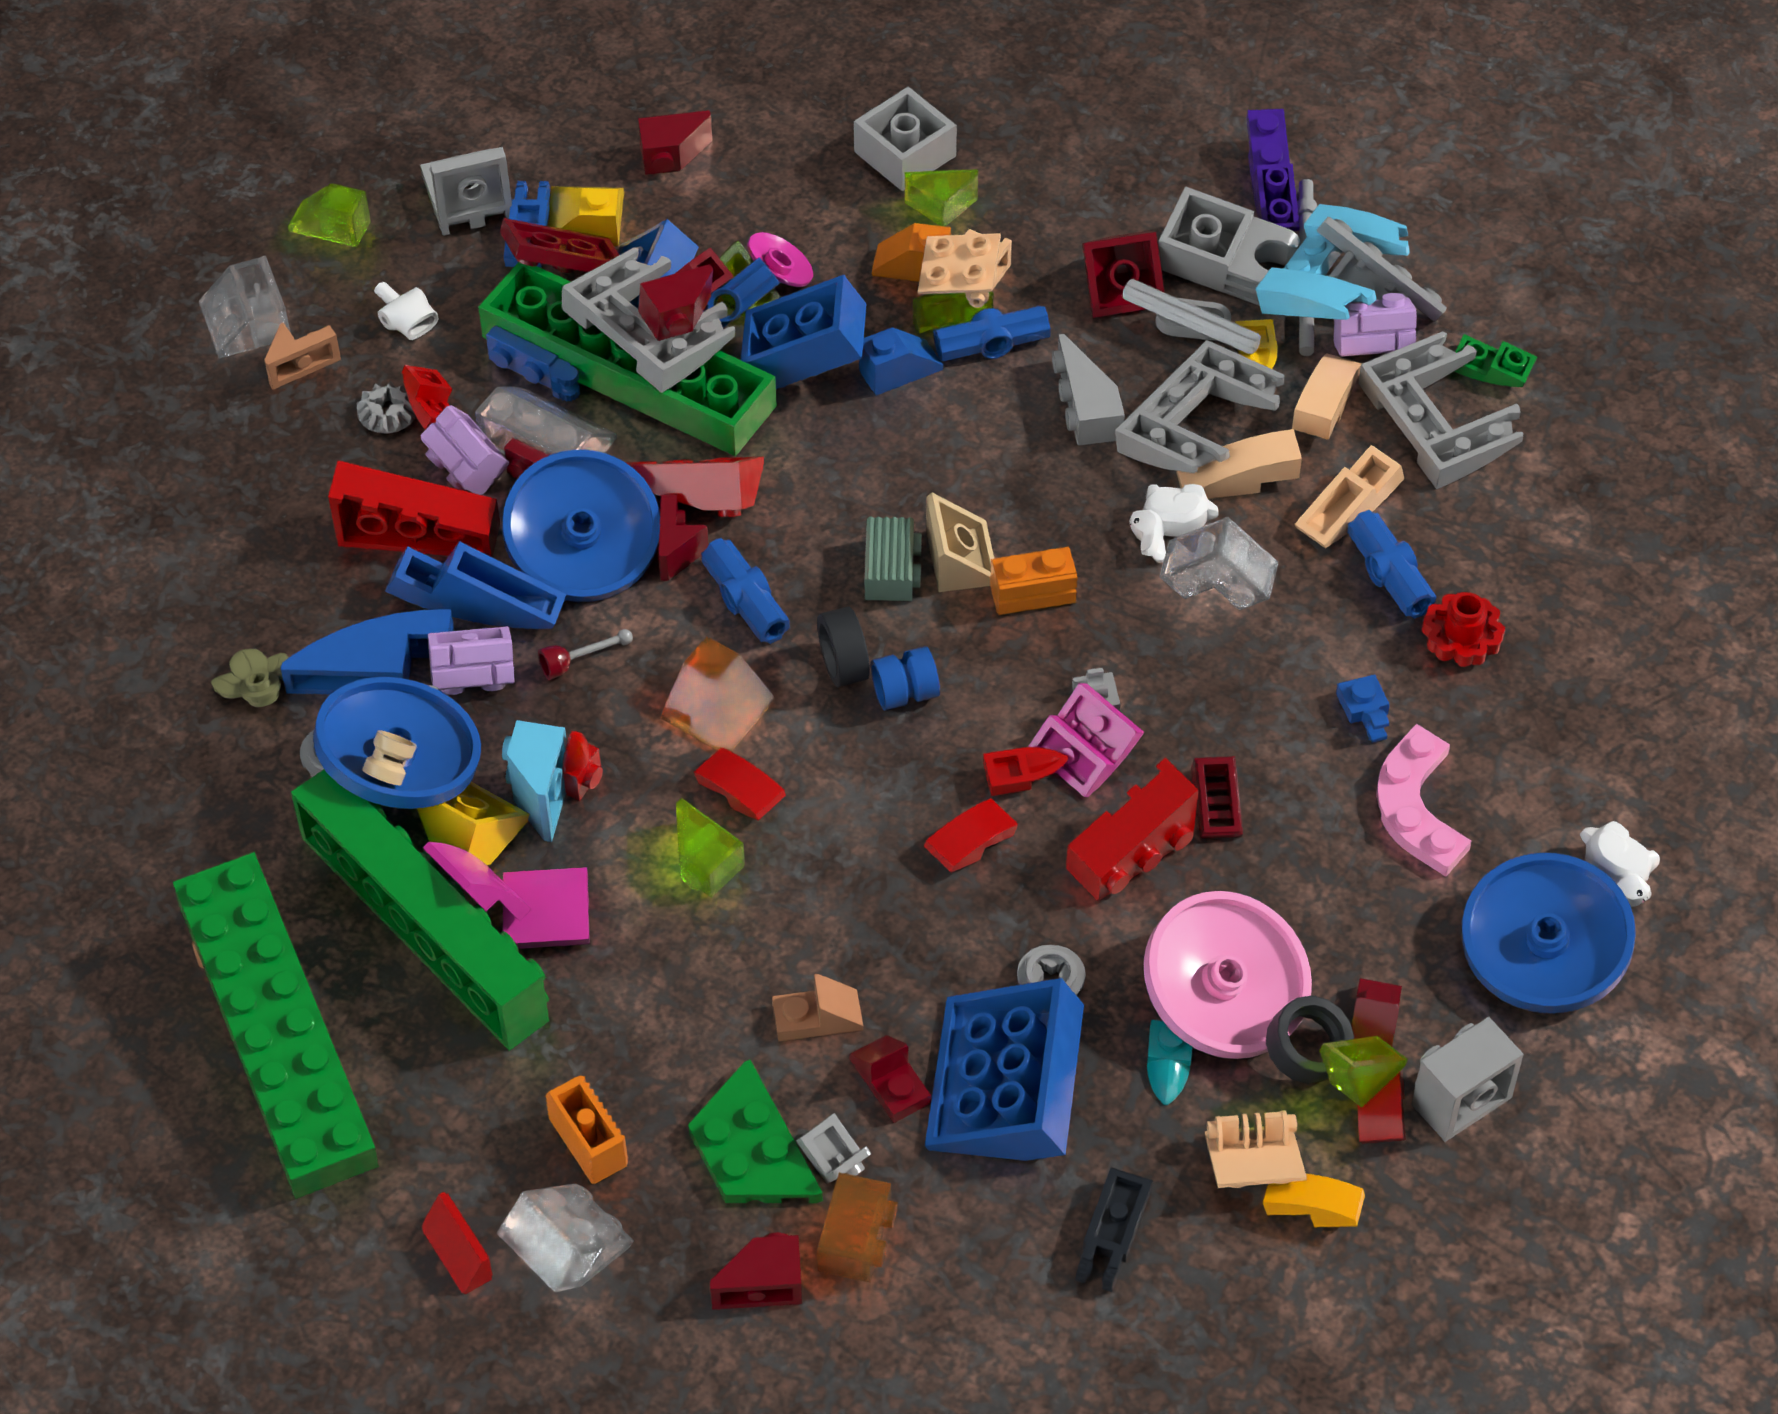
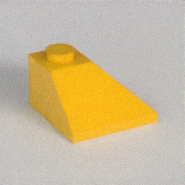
[548,186,624,246]
[417,782,530,865]

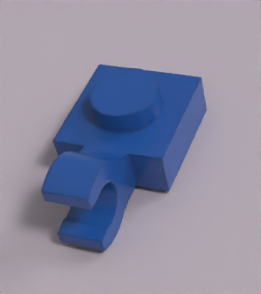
[1336,674,1390,743]

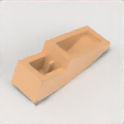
[1292,353,1362,440]
[1176,429,1302,499]
[1295,445,1404,549]

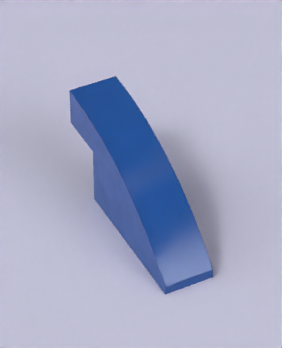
[385,541,566,629]
[281,609,455,695]

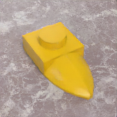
[1235,319,1278,369]

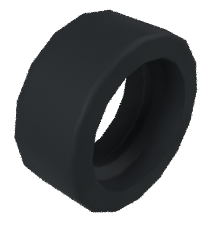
[817,606,870,687]
[1266,995,1354,1084]

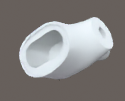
[374,282,439,340]

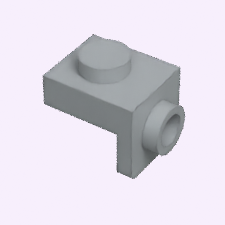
[796,1113,871,1184]

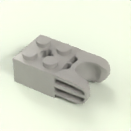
[1158,186,1301,306]

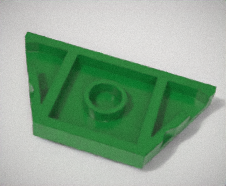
[688,1060,823,1203]

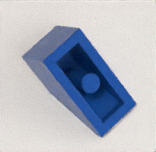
[859,327,943,396]

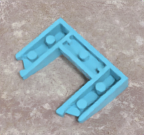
[1256,204,1410,320]

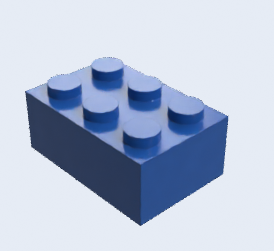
[740,275,866,389]

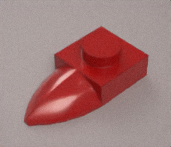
[563,731,603,801]
[983,747,1068,796]

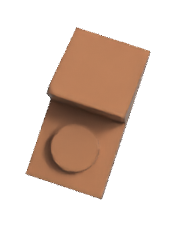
[264,322,341,389]
[772,974,863,1042]

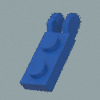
[504,181,550,267]
[486,326,580,402]

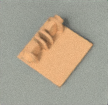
[918,233,1001,308]
[1205,1110,1307,1188]

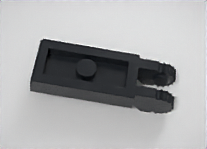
[1075,1167,1153,1292]

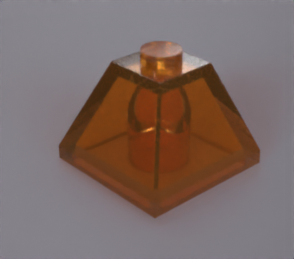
[661,636,774,751]

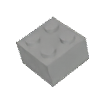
[854,87,957,191]
[1411,1017,1524,1142]

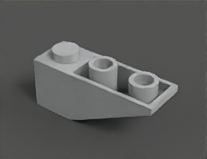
[1052,334,1125,445]

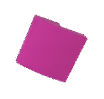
[1028,683,1144,797]
[423,842,532,921]
[503,867,590,949]

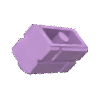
[1334,293,1416,357]
[420,405,509,495]
[428,626,515,695]

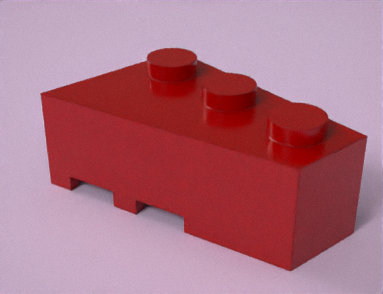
[1066,757,1198,902]

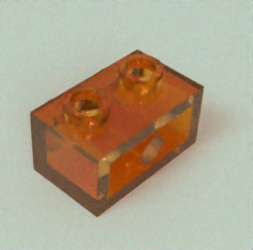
[817,1172,898,1283]

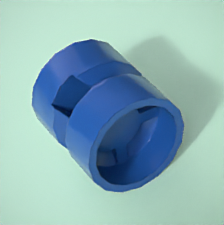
[870,646,940,711]

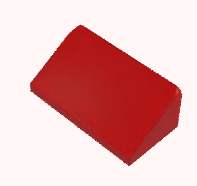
[422,1191,493,1294]

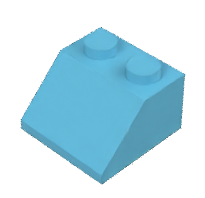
[502,720,567,842]

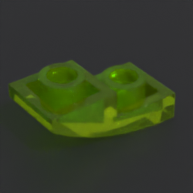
[913,292,994,334]

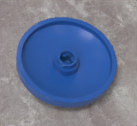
[502,450,660,602]
[313,677,481,809]
[1462,853,1636,1013]

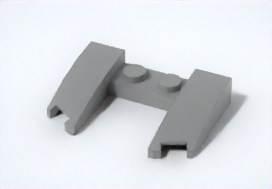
[561,247,735,393]
[1358,331,1523,489]
[1115,340,1285,473]

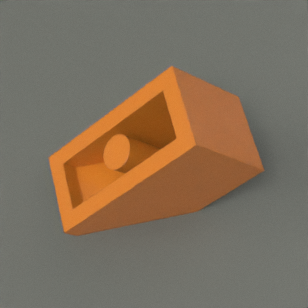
[872,223,951,282]

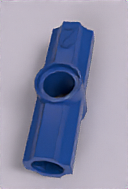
[703,257,780,328]
[933,306,1051,362]
[1347,510,1437,619]
[701,538,790,644]

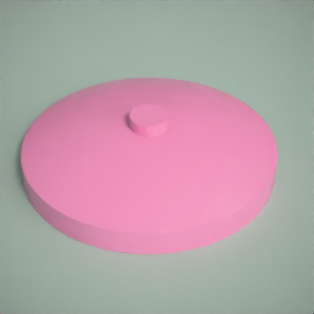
[1144,891,1312,1059]

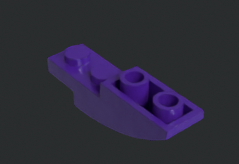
[1246,109,1300,231]

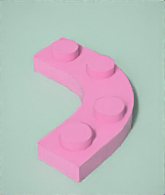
[1376,724,1471,877]

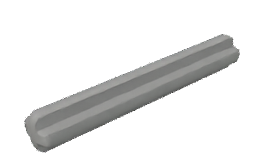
[1123,279,1261,355]

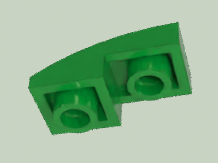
[1454,334,1537,387]

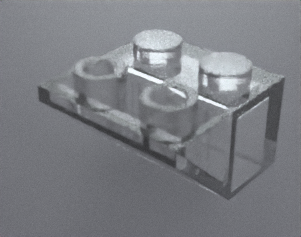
[199,256,291,358]
[497,1183,634,1292]

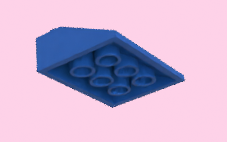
[925,978,1084,1161]

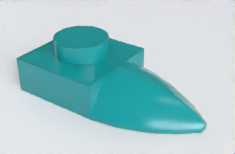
[1147,1020,1192,1105]

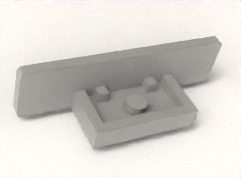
[1317,217,1447,321]

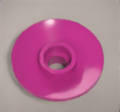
[747,232,813,287]

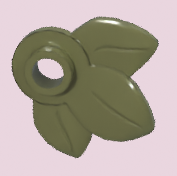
[211,649,289,707]

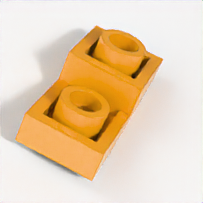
[1263,1173,1365,1227]

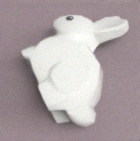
[1129,484,1218,563]
[1580,821,1660,907]

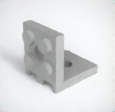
[420,147,512,236]

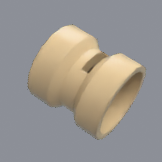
[362,730,417,785]

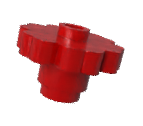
[1422,592,1505,667]

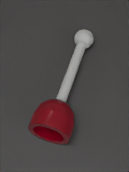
[538,629,633,680]

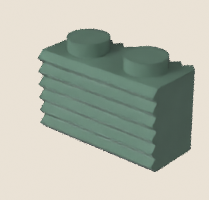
[864,516,922,601]

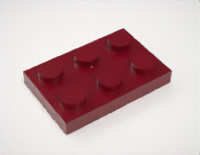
[500,218,619,273]

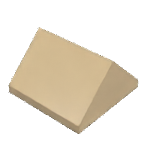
[926,493,994,592]

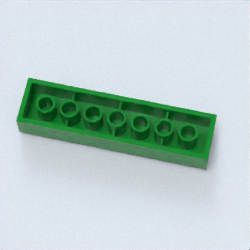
[478,262,777,457]
[291,769,549,1051]
[173,852,379,1199]

